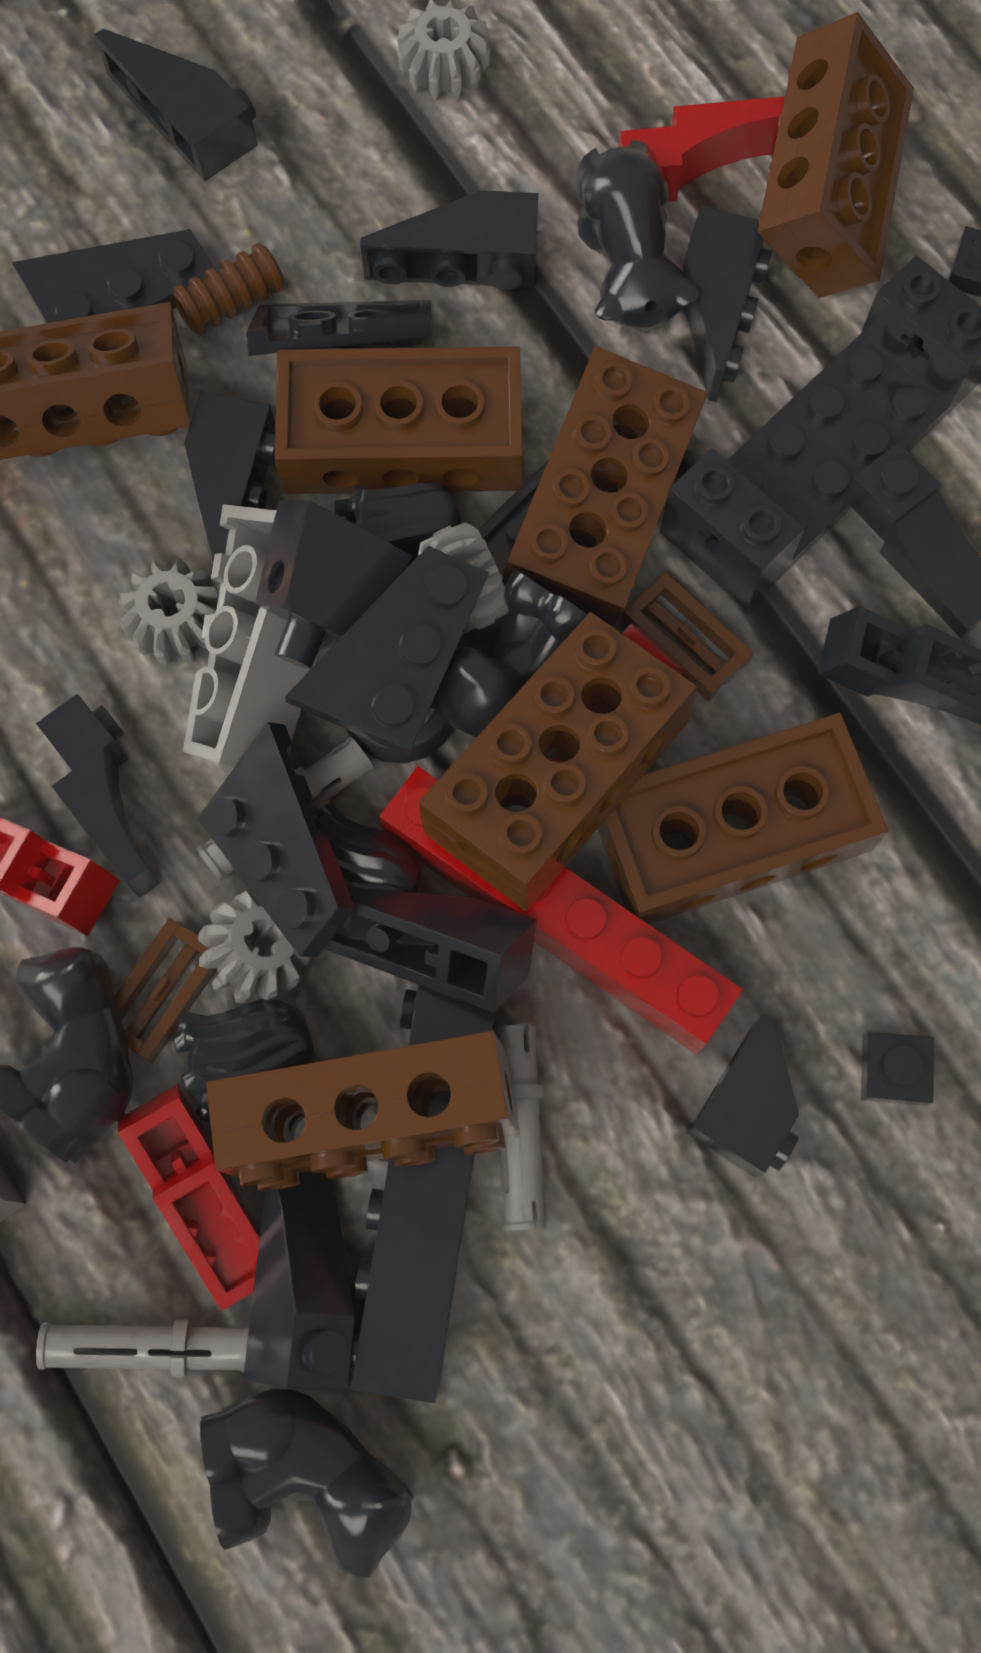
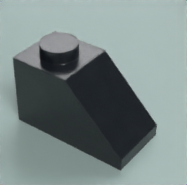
[687,1014,799,1177]

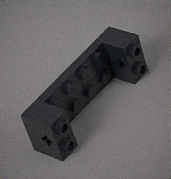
[660,255,981,610]

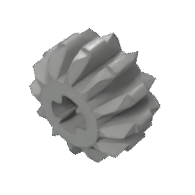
[397,0,490,101]
[418,522,509,634]
[119,557,220,666]
[198,891,310,1003]

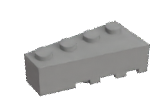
[183,504,325,768]

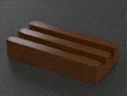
[621,572,754,701]
[114,917,217,1064]

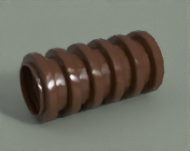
[172,243,284,336]

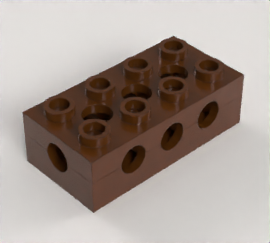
[758,12,914,298]
[0,302,190,460]
[502,346,708,627]
[275,347,522,494]
[418,612,697,912]
[597,713,889,924]
[206,1031,520,1191]

